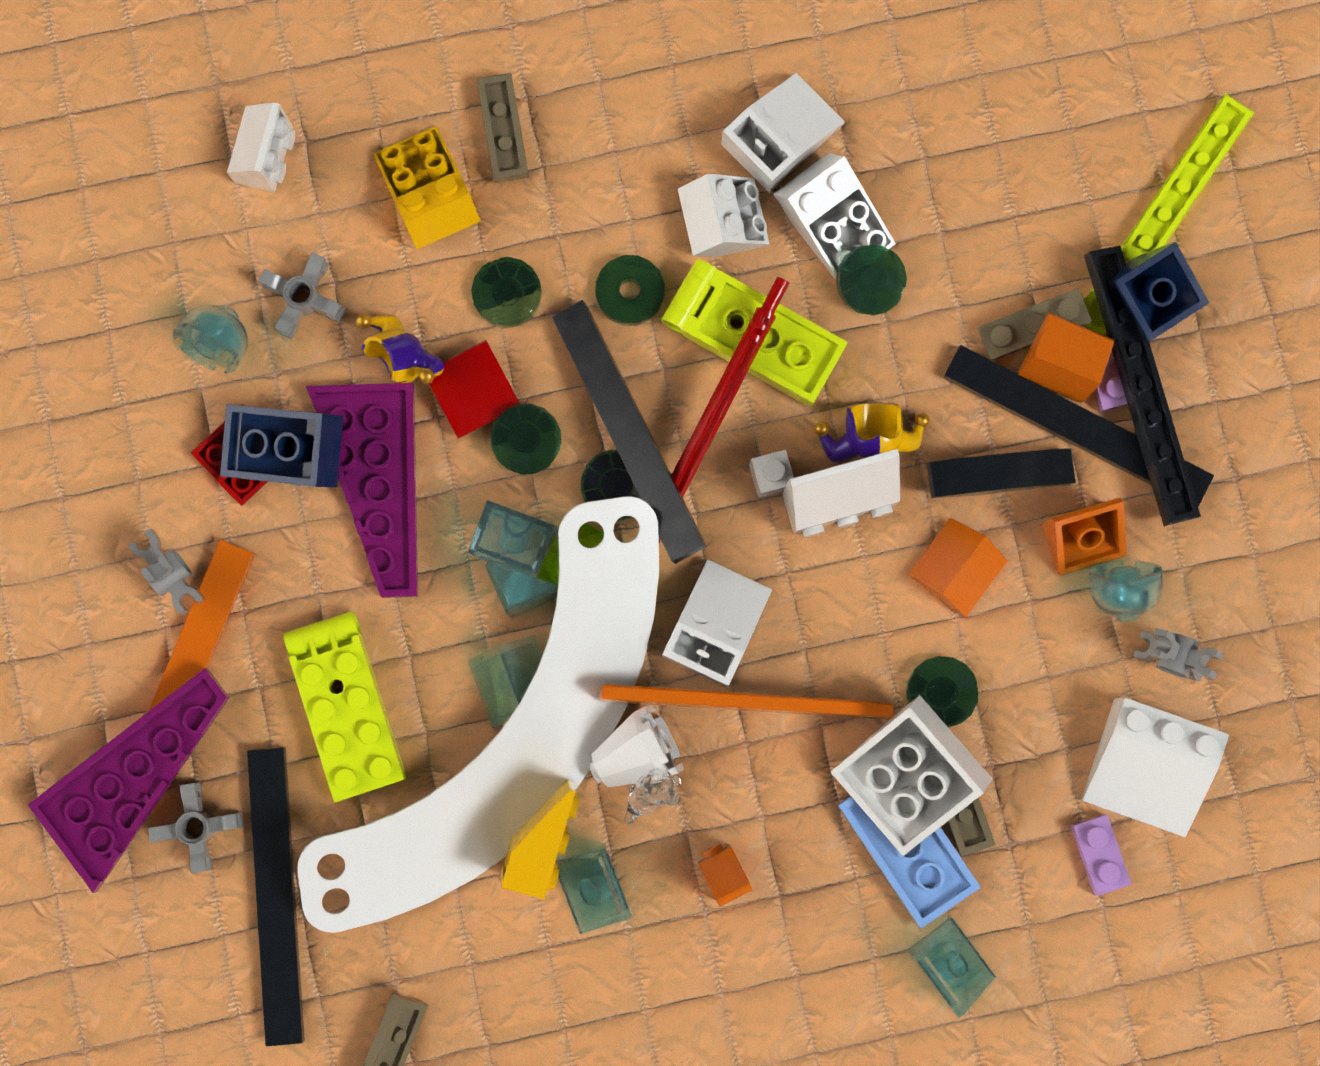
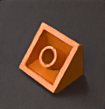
[1017,312,1114,403]
[1041,497,1127,576]
[908,518,1008,618]

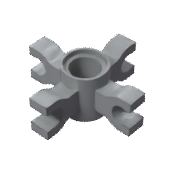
[258,252,345,339]
[128,529,205,616]
[1133,628,1224,682]
[148,783,243,874]

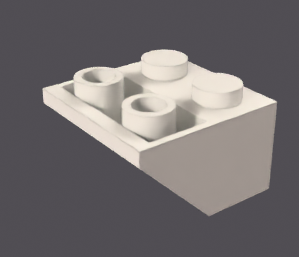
[227,102,295,193]
[678,174,770,257]

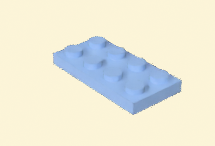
[837,796,981,929]

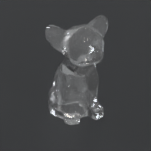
[624,768,681,825]

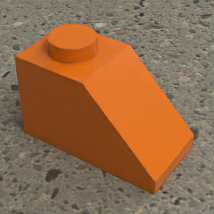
[697,843,753,907]

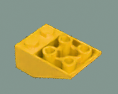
[373,126,481,250]
[501,779,580,900]

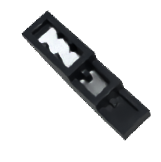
[926,448,1076,499]

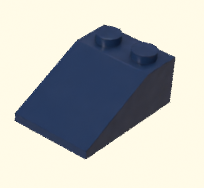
[220,404,344,487]

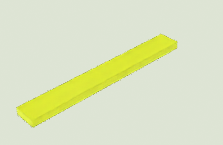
[1083,93,1255,335]

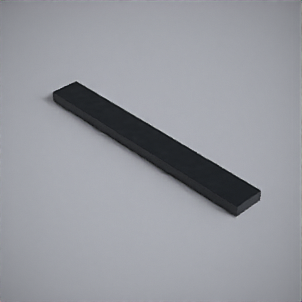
[1084,245,1201,527]
[552,300,707,564]
[943,345,1214,507]
[247,747,305,1046]

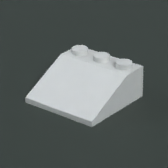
[782,449,900,538]
[831,695,993,856]
[1081,697,1229,837]

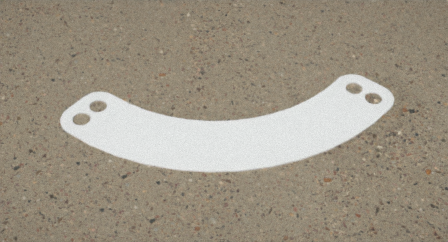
[297,496,659,933]

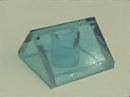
[468,500,559,579]
[485,560,558,619]
[468,635,542,728]
[558,845,633,934]
[906,917,996,1018]

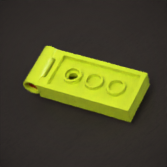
[661,259,848,408]
[283,610,408,803]

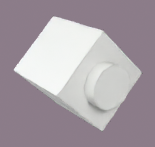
[749,450,794,499]

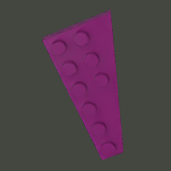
[306,383,418,598]
[28,668,230,893]

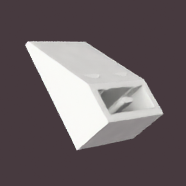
[721,73,845,193]
[773,153,896,284]
[662,559,772,687]

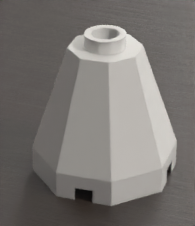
[589,705,684,787]

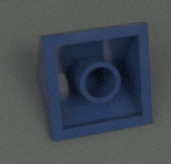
[1113,242,1209,342]

